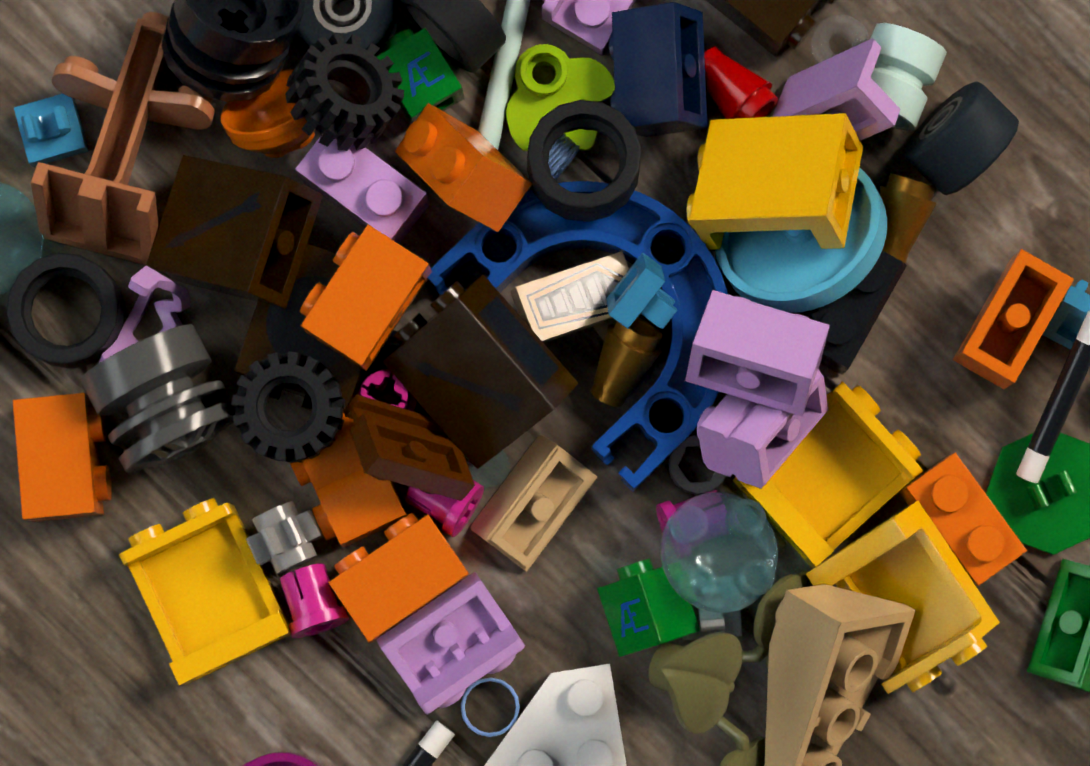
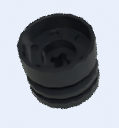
[162,0,305,102]

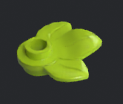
[506,44,615,152]

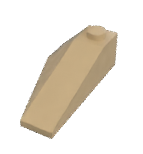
[765,584,915,766]

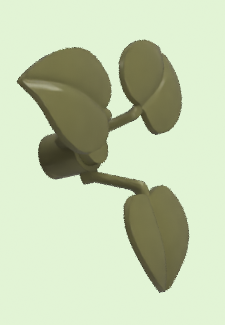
[649,569,813,766]

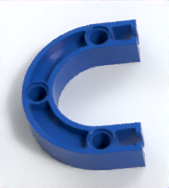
[426,181,728,492]

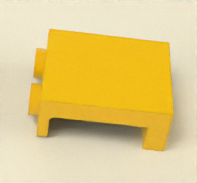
[686,113,863,250]
[732,381,923,569]
[119,498,291,686]
[806,500,1000,694]

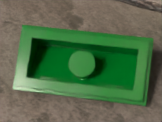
[1027,558,1090,693]

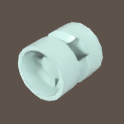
[870,23,947,131]

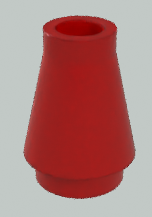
[704,46,778,119]

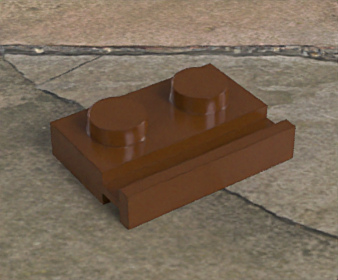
[343,394,475,501]

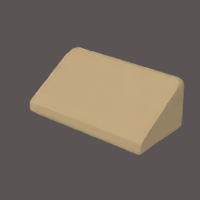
[470,435,597,572]

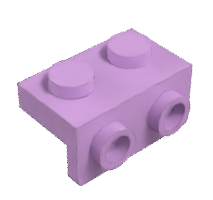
[376,572,525,714]

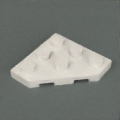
[484,664,627,766]

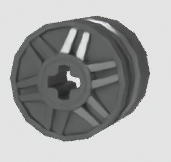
[81,324,235,473]

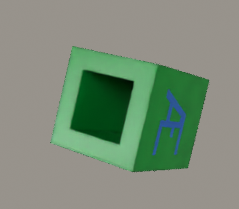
[377,28,464,124]
[597,558,700,657]

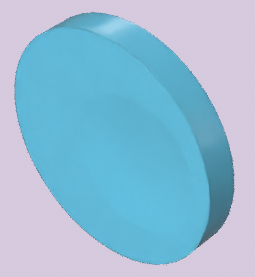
[715,167,887,313]

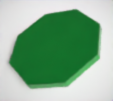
[985,433,1090,555]

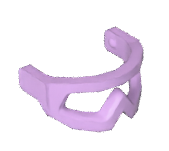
[99,265,191,363]

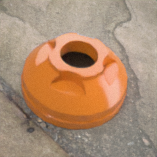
[221,69,316,158]

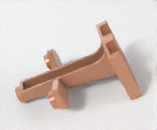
[31,12,215,265]

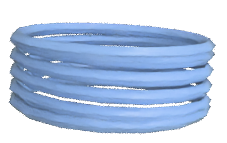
[528,134,580,180]
[460,677,520,737]

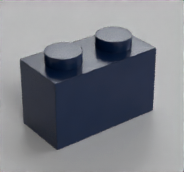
[609,2,708,137]

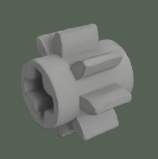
[246,501,324,574]

